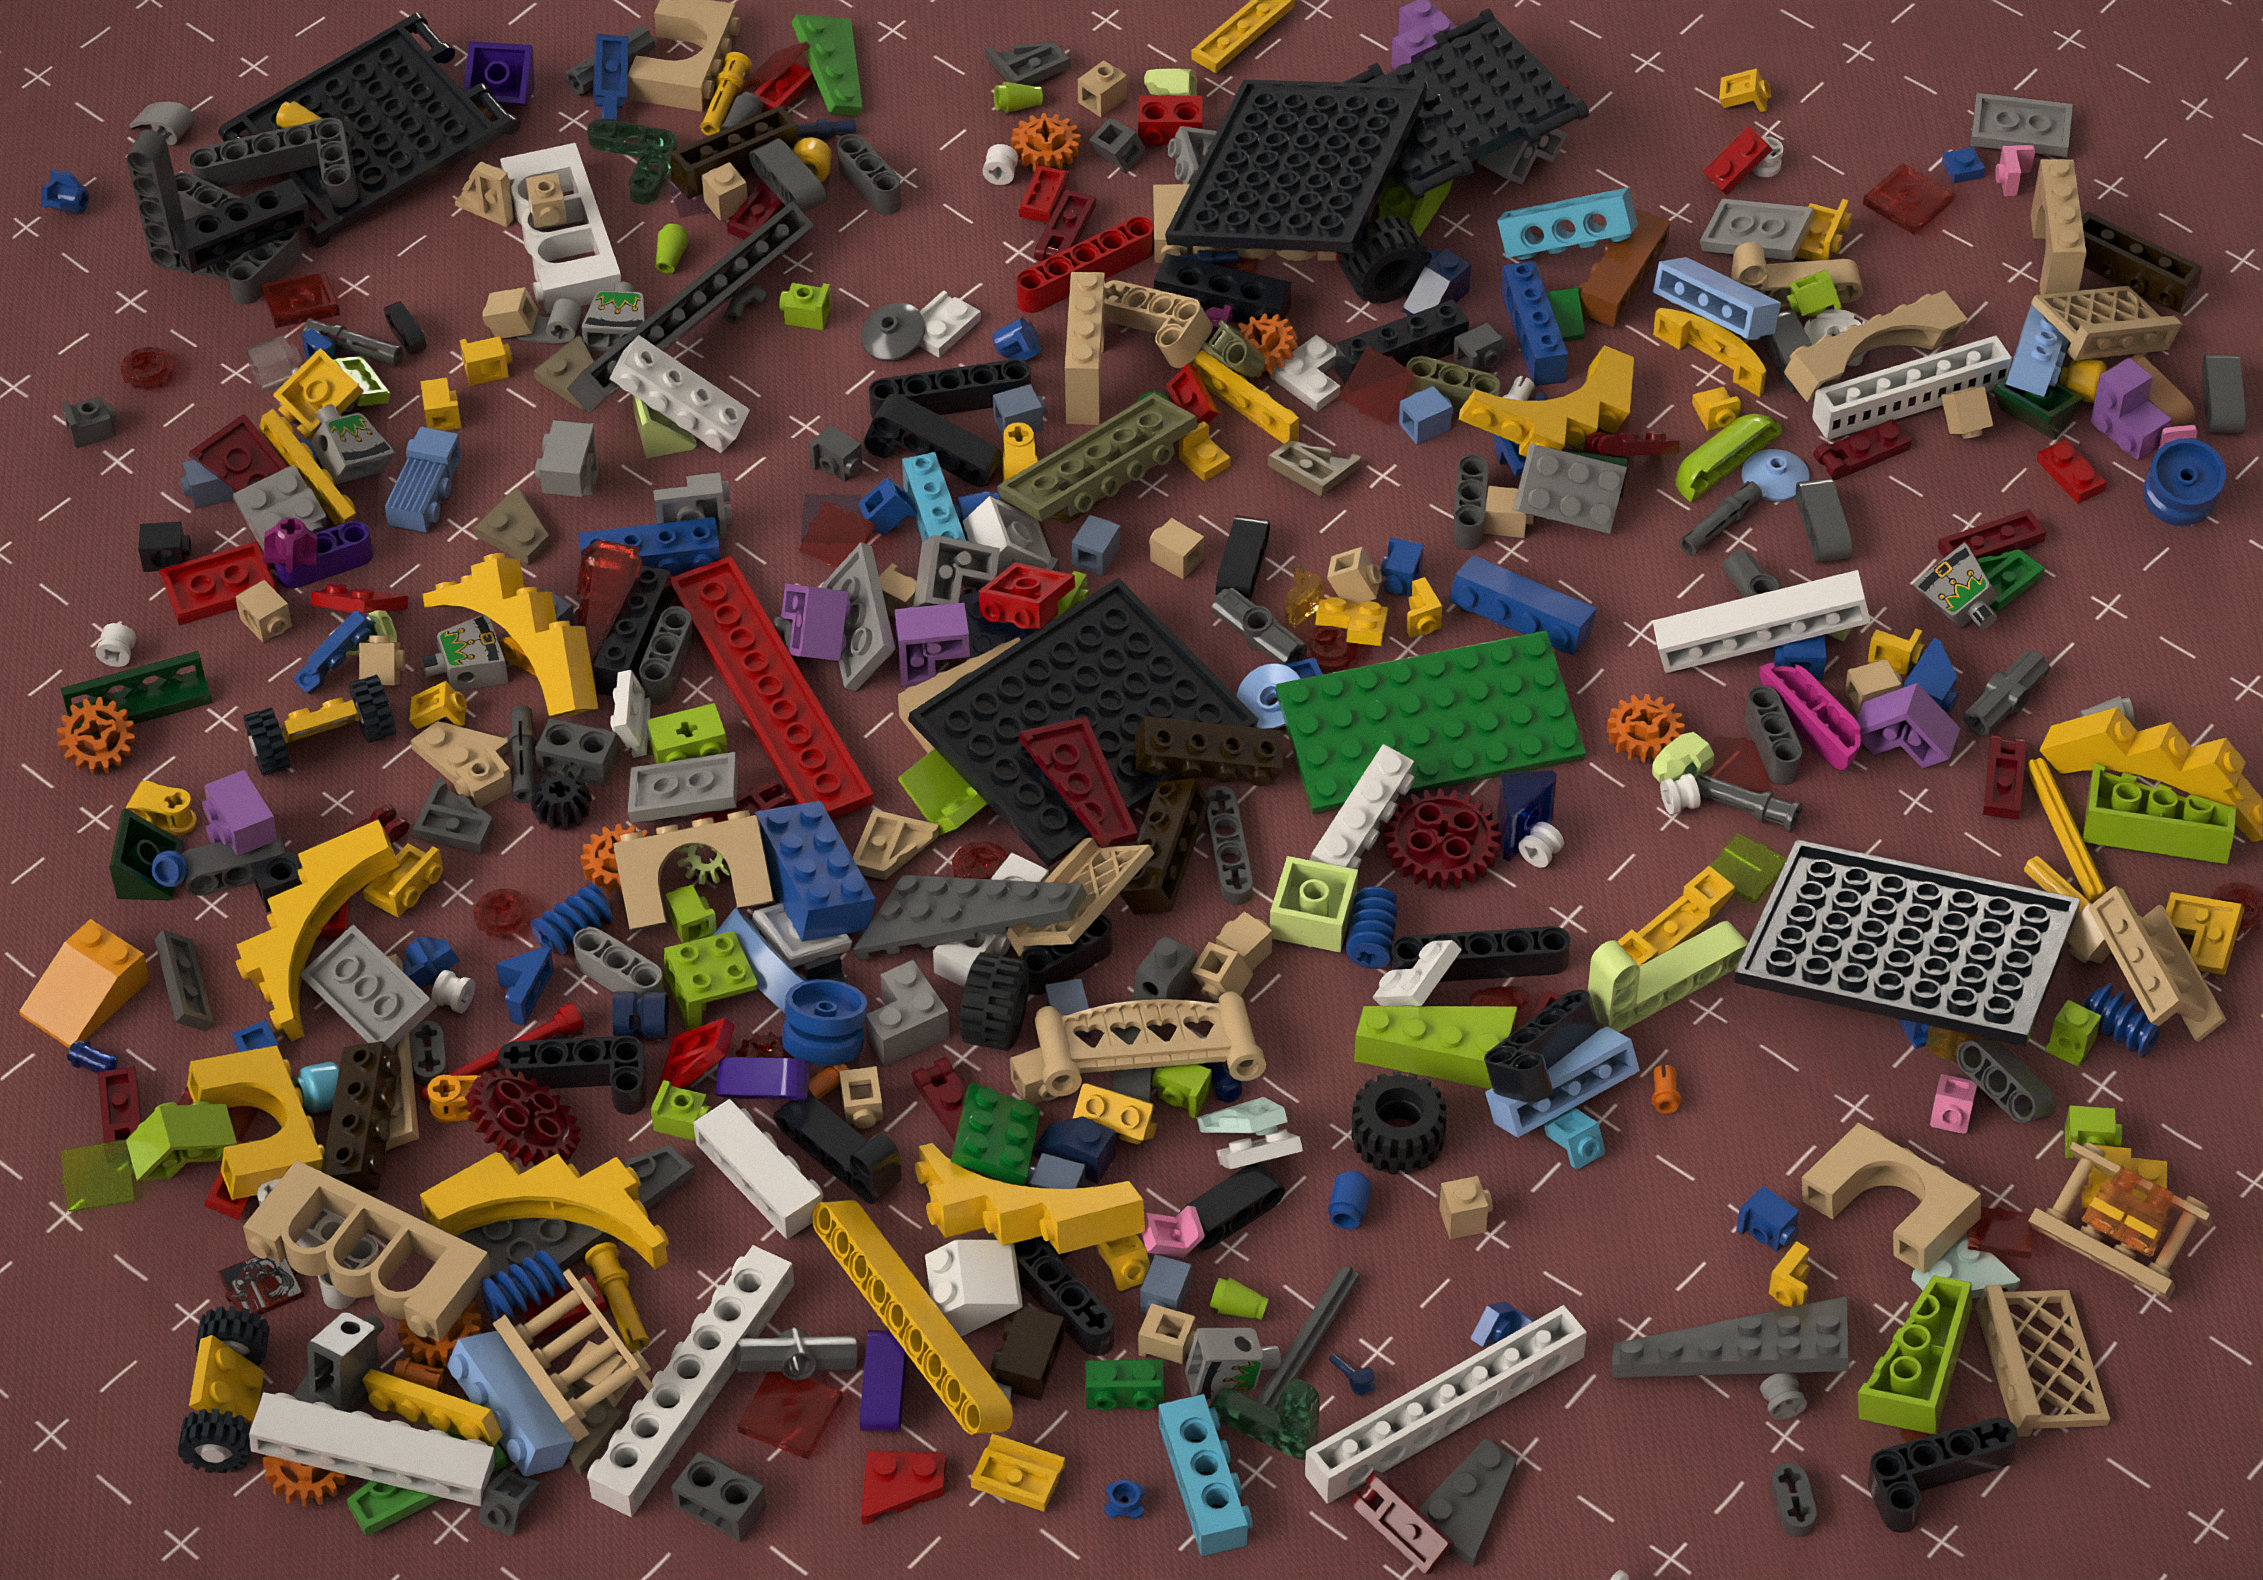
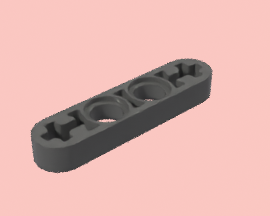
[1205,785,1253,905]

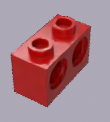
[1138,95,1203,145]

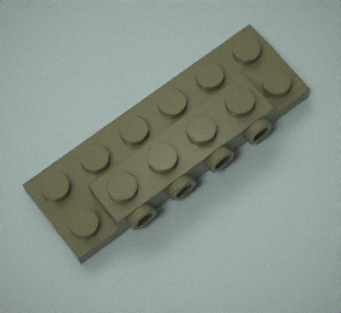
[997,393,1198,522]

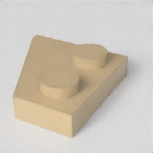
[455,162,514,227]
[411,721,510,784]
[853,809,939,880]

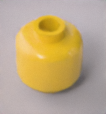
[792,137,833,182]
[2060,359,2108,403]

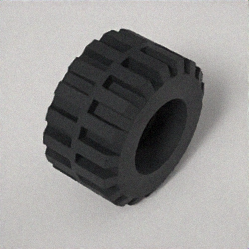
[1339,216,1430,304]
[960,952,1029,1051]
[1351,1071,1447,1174]

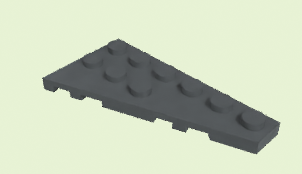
[853,875,1087,960]
[455,1144,695,1282]
[1612,1296,1849,1378]

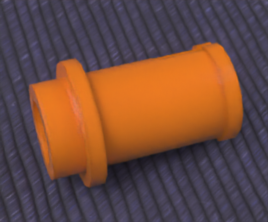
[808,1063,848,1100]
[1651,1065,1681,1114]
[393,1357,445,1392]

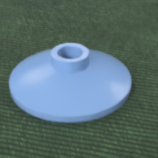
[1741,449,1810,502]
[1237,664,1301,730]

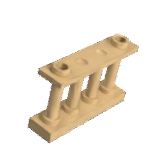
[2088,886,2226,1042]
[2028,1142,2213,1301]
[493,1269,654,1443]

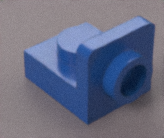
[1470,1301,1535,1347]

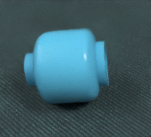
[293,1061,340,1114]

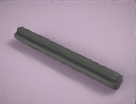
[1253,1266,1359,1420]

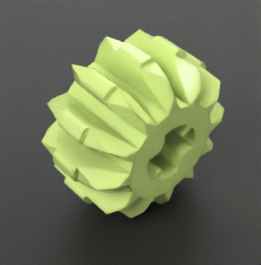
[677,845,731,885]

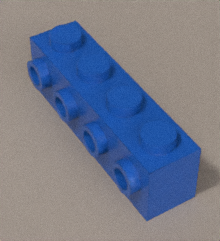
[578,517,720,586]
[1449,555,1597,655]

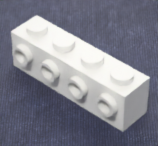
[609,335,750,453]
[1310,744,1415,870]
[693,1099,824,1240]

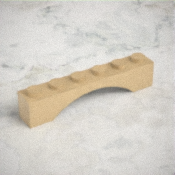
[1784,290,1968,402]

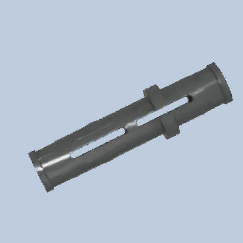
[303,318,402,366]
[1679,481,1763,556]
[508,705,536,803]

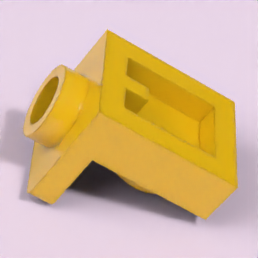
[1719,68,1771,112]
[1692,387,1741,431]
[1179,421,1231,482]
[1407,577,1442,638]
[1867,628,1925,676]
[409,681,467,730]
[1097,1234,1150,1291]
[1768,1241,1810,1307]

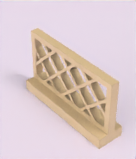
[2031,286,2182,360]
[1005,838,1154,956]
[1975,1285,2110,1437]

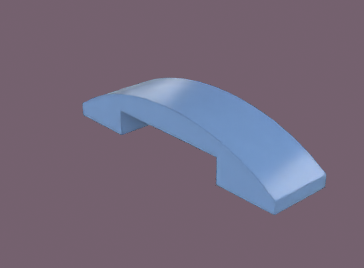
[713,907,809,1013]

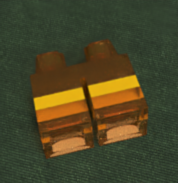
[2081,1166,2174,1258]

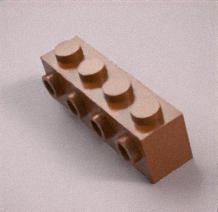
[1578,208,1671,327]

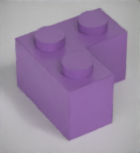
[1391,0,1457,70]
[2091,358,2172,461]
[781,583,851,661]
[895,602,970,687]
[1856,683,1960,768]
[202,770,277,856]

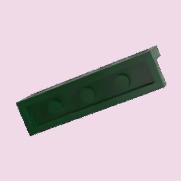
[60,651,213,736]

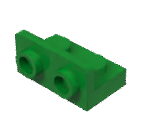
[1086,1360,1164,1411]

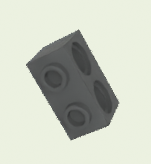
[535,718,619,787]
[671,1452,767,1542]

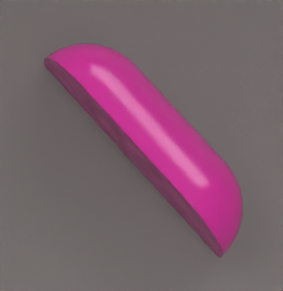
[1759,662,1861,770]

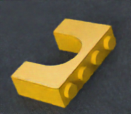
[187,1045,325,1200]

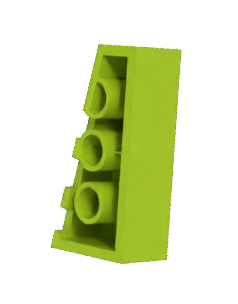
[2083,763,2236,864]
[1354,1006,1517,1089]
[1858,1275,1972,1434]

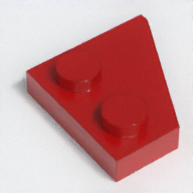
[655,1018,735,1094]

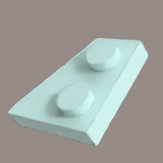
[1196,1097,1288,1135]
[1911,1232,2020,1299]

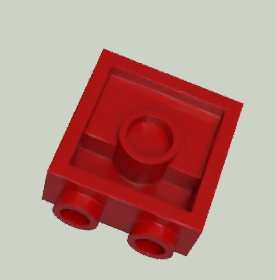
[978,563,1075,629]

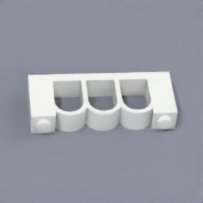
[500,143,622,314]

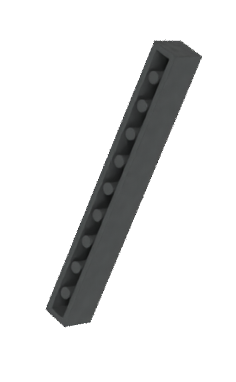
[567,201,814,414]

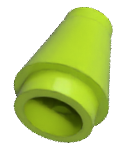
[994,82,1043,114]
[655,224,689,274]
[1209,1277,1269,1320]

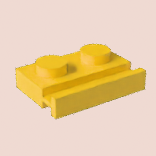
[971,1434,1066,1512]

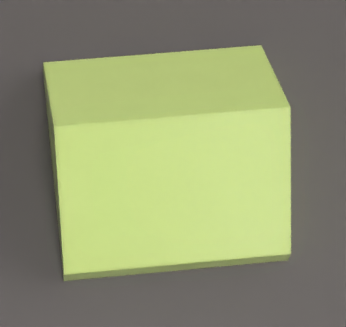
[632,394,697,459]

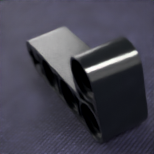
[864,394,1003,487]
[1484,990,1599,1103]
[498,1036,646,1115]
[773,1092,902,1204]
[1014,1236,1114,1356]
[1867,1417,2017,1533]

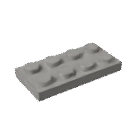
[822,542,895,692]
[299,924,437,1049]

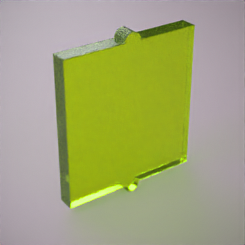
[1710,833,1787,904]
[60,1140,135,1212]

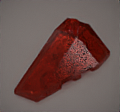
[575,539,642,666]

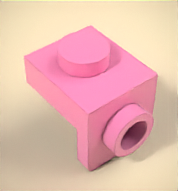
[1996,145,2035,196]
[1141,1206,1205,1258]

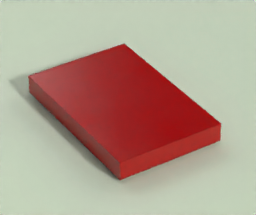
[159,541,279,626]

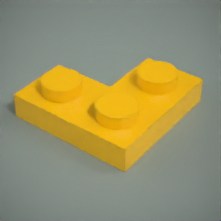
[1315,597,1389,646]
[2165,892,2244,975]

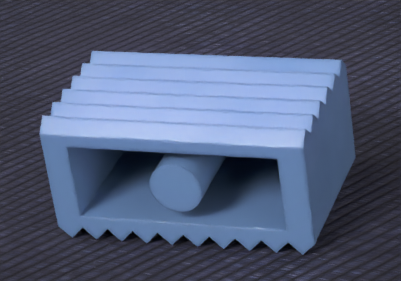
[385,457,452,533]

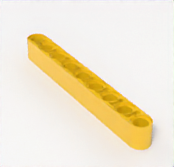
[812,1200,1013,1435]

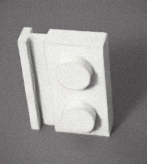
[919,290,981,358]
[611,670,651,758]
[1216,1129,1303,1169]

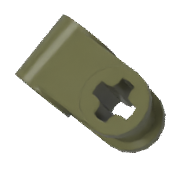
[1202,319,1265,378]

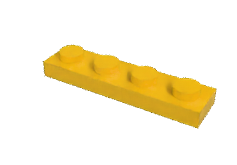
[1191,0,1295,73]
[1193,350,1299,444]
[259,409,356,526]
[362,1369,503,1447]

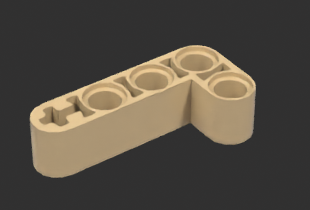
[1731,242,1863,308]
[1105,280,1213,368]

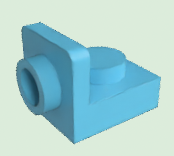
[1543,1107,1606,1169]

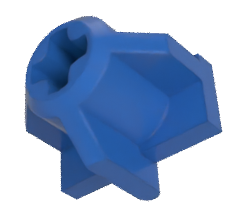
[41,170,89,214]
[992,317,1043,361]
[403,937,460,987]

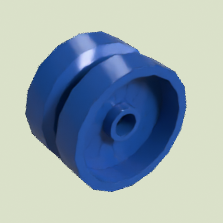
[2143,438,2226,526]
[782,979,867,1065]

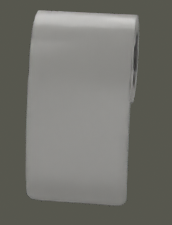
[129,102,195,145]
[517,298,582,344]

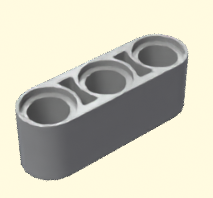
[573,927,664,997]

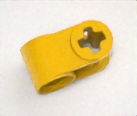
[1003,422,1038,482]
[125,781,197,836]

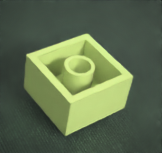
[1270,856,1358,953]

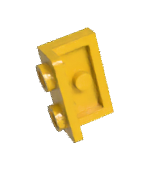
[1795,199,1852,261]
[363,843,443,918]
[1073,1083,1157,1144]

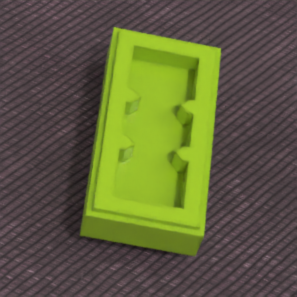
[333,356,390,406]

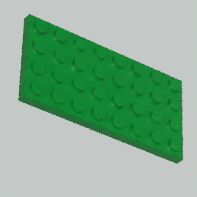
[1275,630,1586,814]

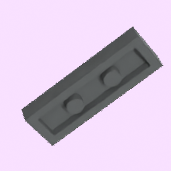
[155,930,214,1031]

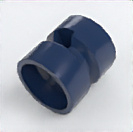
[612,991,669,1039]

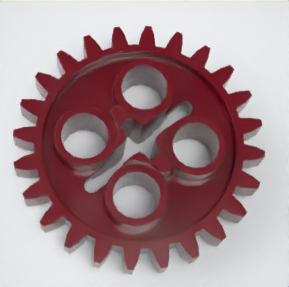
[1384,789,1501,890]
[464,1069,581,1167]

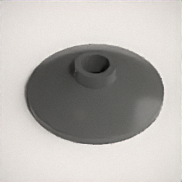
[861,303,925,361]

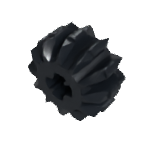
[530,770,592,831]

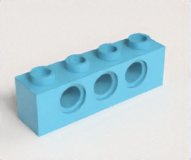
[1497,187,1638,260]
[902,452,966,542]
[1159,1394,1253,1557]

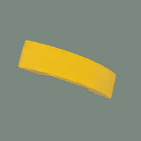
[1653,308,1766,397]
[1617,866,1735,966]

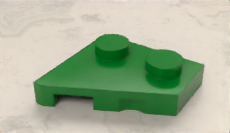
[1978,549,2045,612]

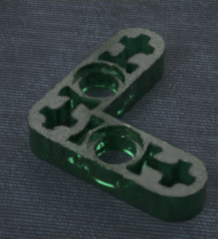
[587,119,678,205]
[1209,1379,1320,1460]

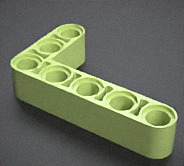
[1588,921,1748,1032]

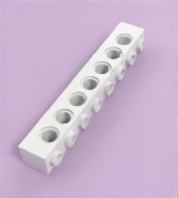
[587,1245,795,1517]
[1305,1305,1587,1504]

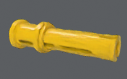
[700,52,752,136]
[585,1242,650,1352]

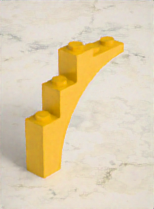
[1459,345,1634,457]
[422,553,598,716]
[2040,707,2263,842]
[236,819,399,1042]
[915,1143,1145,1254]
[420,1152,669,1270]

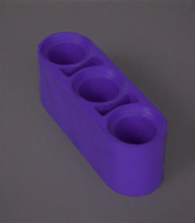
[275,521,374,589]
[715,1057,811,1100]
[860,1330,908,1432]

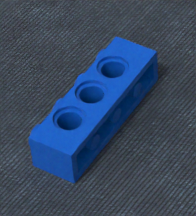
[1501,261,1568,386]

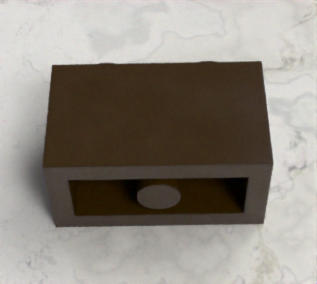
[991,1306,1064,1401]

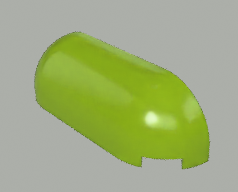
[1675,414,1782,503]

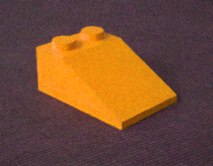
[19,919,150,1051]

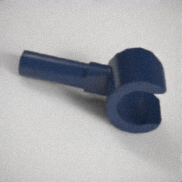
[1329,1353,1376,1395]

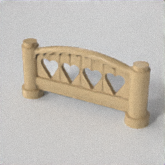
[1035,991,1266,1096]

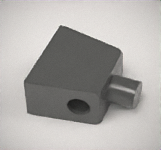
[1133,937,1198,1027]
[307,1312,385,1409]

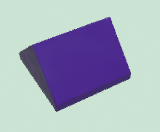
[463,41,534,106]

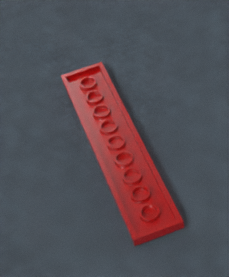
[671,556,875,820]

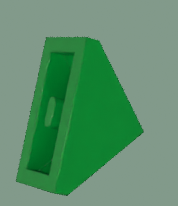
[1546,287,1585,342]

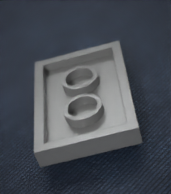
[1970,93,2073,157]
[1700,199,1815,260]
[1513,443,1627,534]
[628,752,738,823]

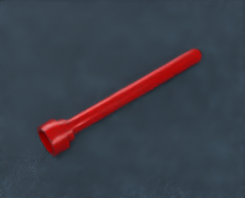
[419,1002,585,1101]

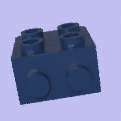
[959,588,1034,659]

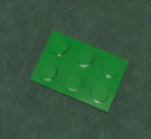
[951,1083,1041,1186]

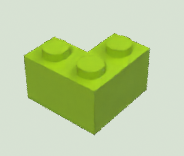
[126,1101,237,1181]

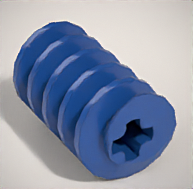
[531,882,614,955]
[1346,886,1398,969]
[2082,983,2161,1058]
[480,1250,569,1321]

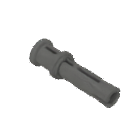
[1695,772,1802,833]

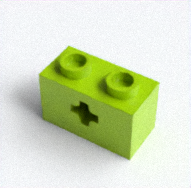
[646,703,728,764]

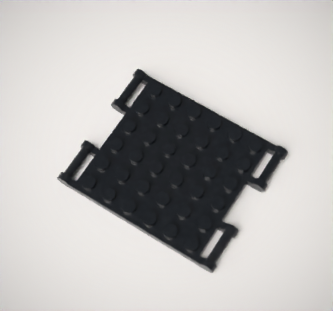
[1344,8,1589,201]
[218,13,521,247]

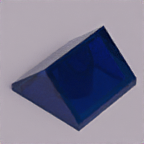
[1497,770,1557,862]

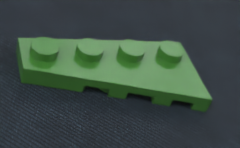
[792,14,862,116]
[347,1400,508,1537]

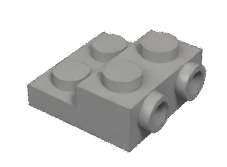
[1168,126,1217,184]
[233,464,327,552]
[653,472,733,541]

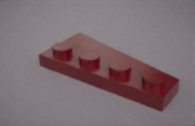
[189,414,328,520]
[1019,716,1138,848]

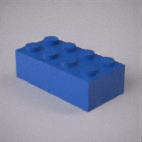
[754,801,875,942]

